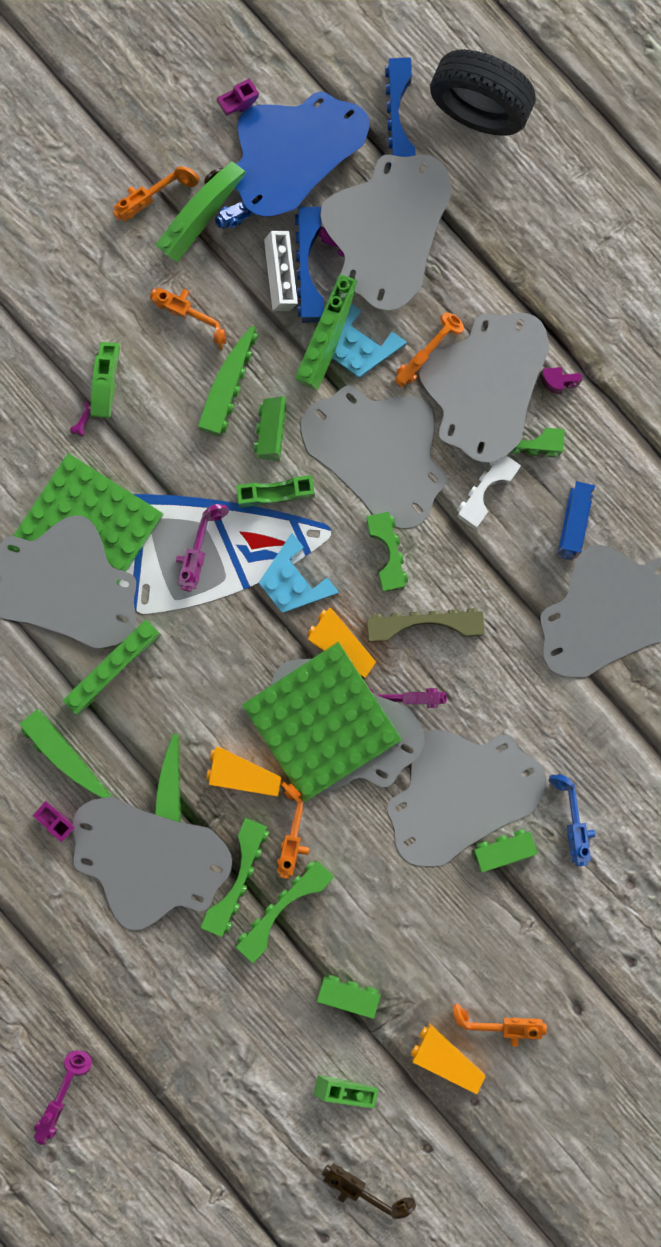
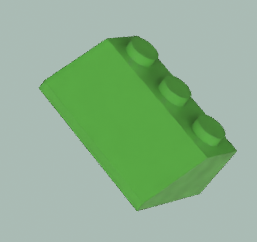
[254,396,287,461]

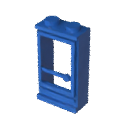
[557,481,595,560]

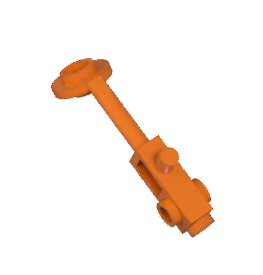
[113,166,199,222]
[150,287,226,351]
[394,312,464,388]
[277,782,309,879]
[452,1003,547,1047]

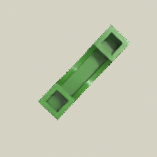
[510,427,565,458]
[236,475,315,508]
[366,511,408,593]

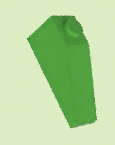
[313,1075,379,1108]

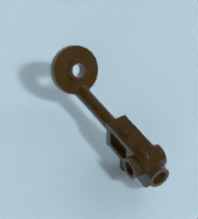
[321,1163,416,1219]

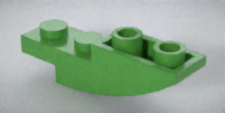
[91,342,120,418]

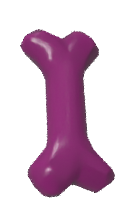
[70,402,91,437]

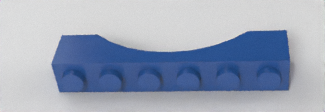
[385,57,416,167]
[295,207,324,323]

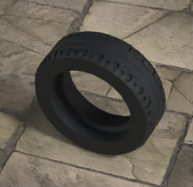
[430,49,536,136]

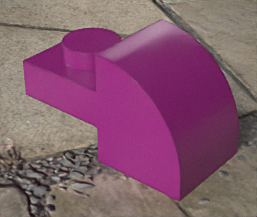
[217,78,259,116]
[541,367,582,394]
[33,801,75,842]

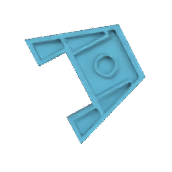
[332,303,407,378]
[259,533,339,613]

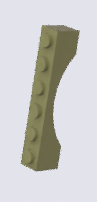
[367,608,485,643]

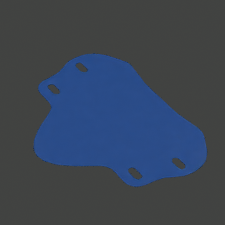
[235,92,369,216]

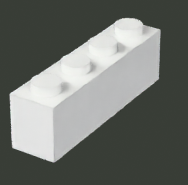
[264,231,298,311]

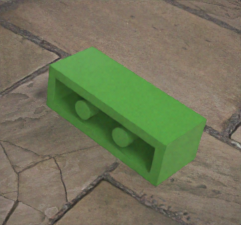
[473,829,538,872]
[317,975,381,1019]

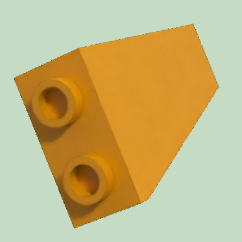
[307,608,376,679]
[206,746,282,796]
[411,1024,486,1094]

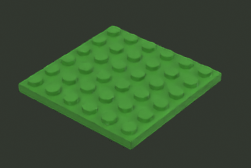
[7,453,164,585]
[242,642,402,802]

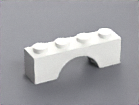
[457,456,521,530]

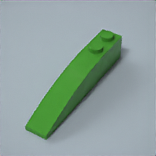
[155,161,246,263]
[20,709,113,798]
[156,734,181,823]

